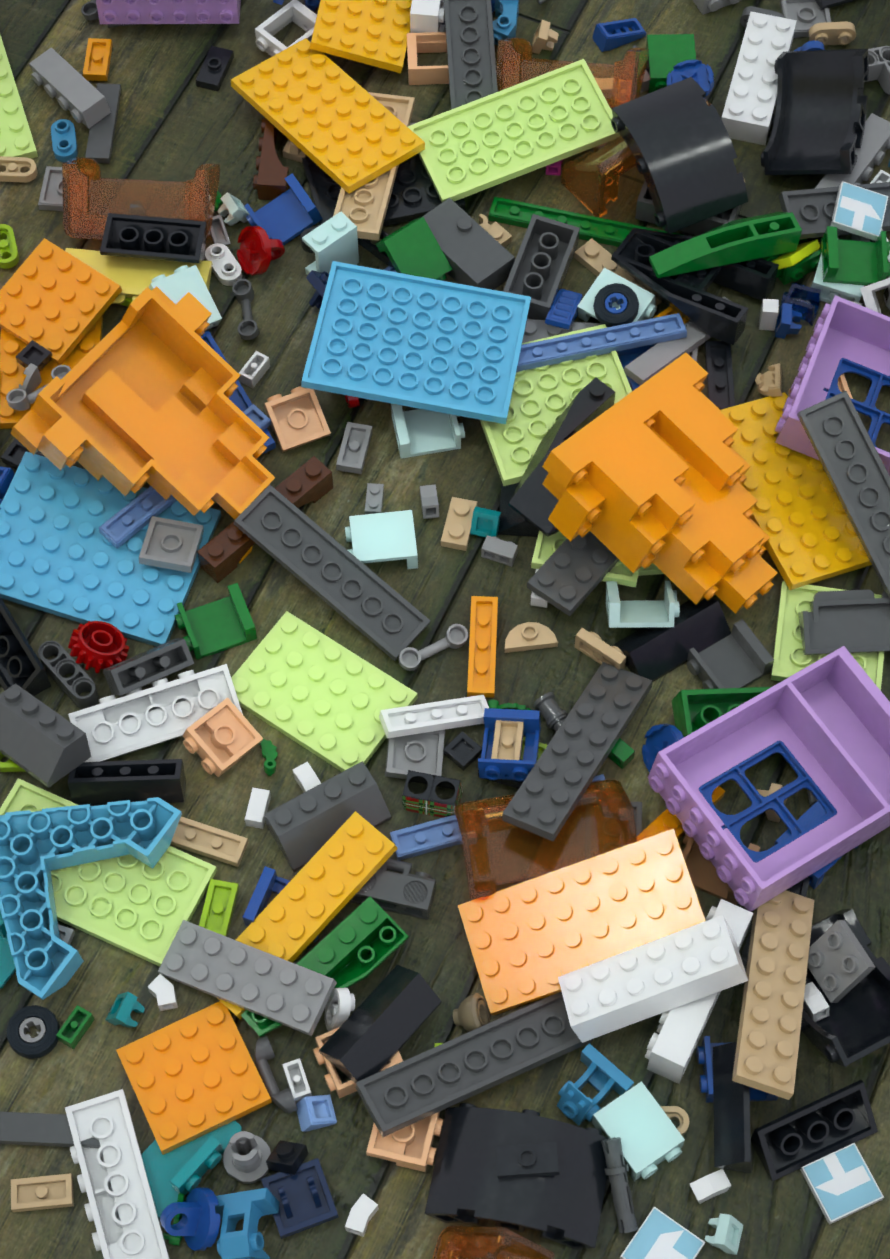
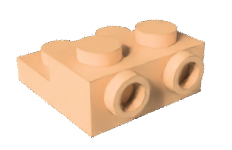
[263,386,331,453]
[183,697,263,777]
[366,1112,444,1172]

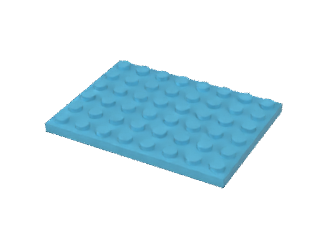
[301,261,531,424]
[0,451,221,647]

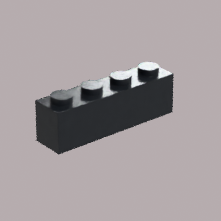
[68,759,186,805]

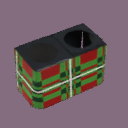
[402,770,463,818]

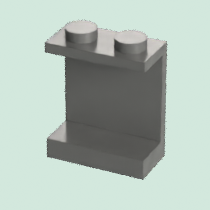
[687,619,774,689]

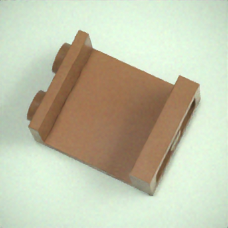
[682,834,761,905]

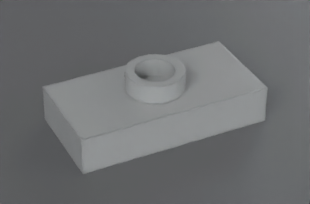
[336,422,373,474]

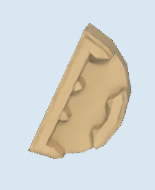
[755,363,782,397]
[505,622,558,653]

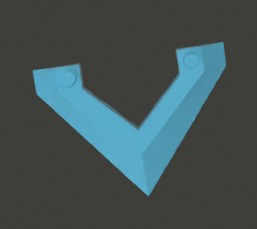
[0,797,182,1000]

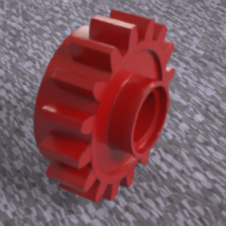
[68,621,129,673]

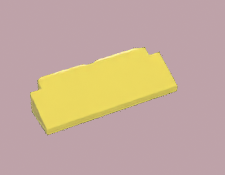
[65,248,213,304]

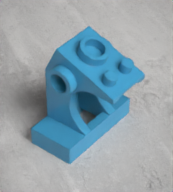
[493,0,519,48]
[557,1043,634,1126]
[215,1188,280,1259]

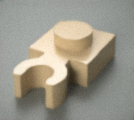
[479,214,512,247]

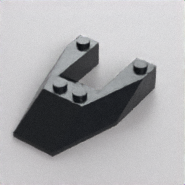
[611,228,779,345]
[508,377,615,537]

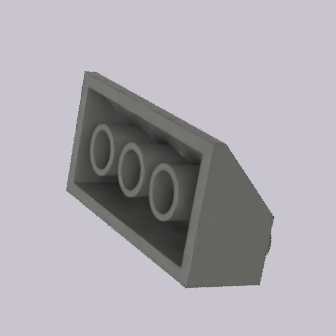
[0,683,91,788]
[264,761,391,872]

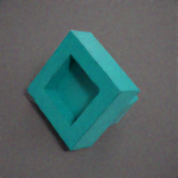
[470,507,501,537]
[106,992,145,1028]

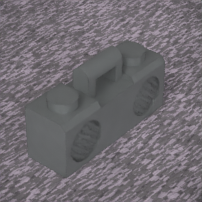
[103,638,194,696]
[349,858,436,920]

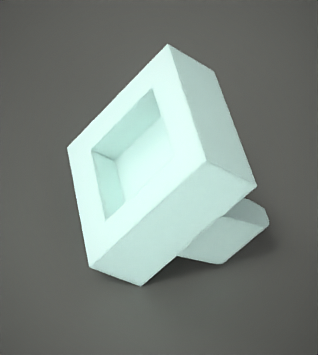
[218,192,249,226]
[705,1213,743,1255]

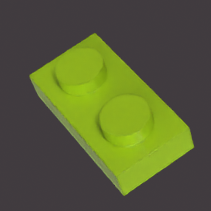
[199,879,239,937]

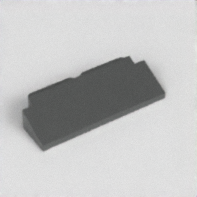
[798,589,890,655]

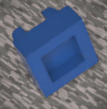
[775,303,802,339]

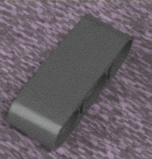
[38,640,99,710]

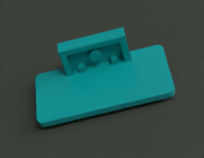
[141,1120,242,1218]

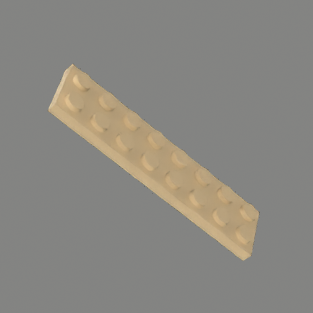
[333,92,415,241]
[732,890,814,1100]

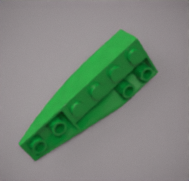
[649,212,802,278]
[241,896,409,1037]

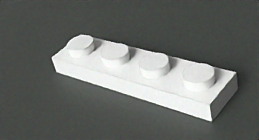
[379,695,489,739]

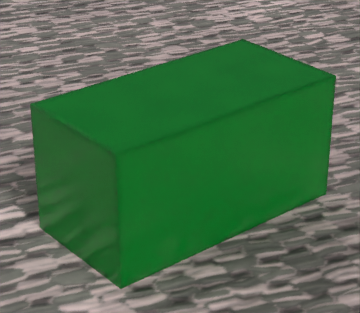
[608,738,635,769]
[56,1005,95,1050]

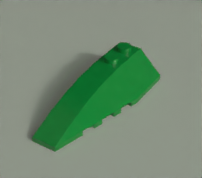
[672,687,771,737]

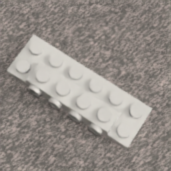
[68,664,243,762]
[65,1089,170,1259]

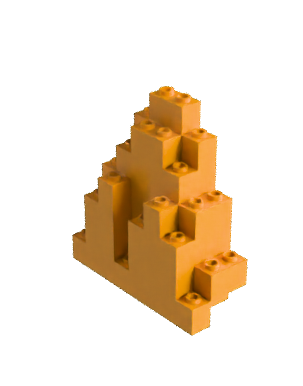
[11,286,275,520]
[542,352,777,614]

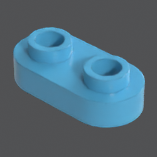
[51,119,78,162]

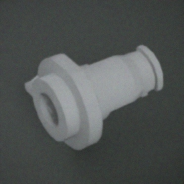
[223,1131,271,1184]

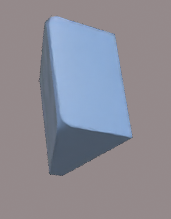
[296,1094,337,1132]

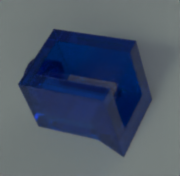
[781,283,821,326]

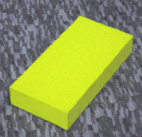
[771,239,820,270]

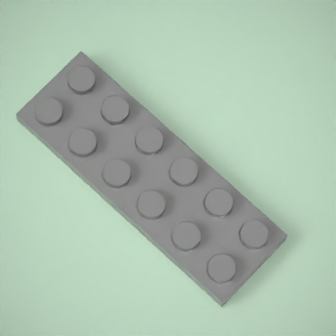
[158,920,337,1036]

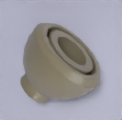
[453,993,490,1032]

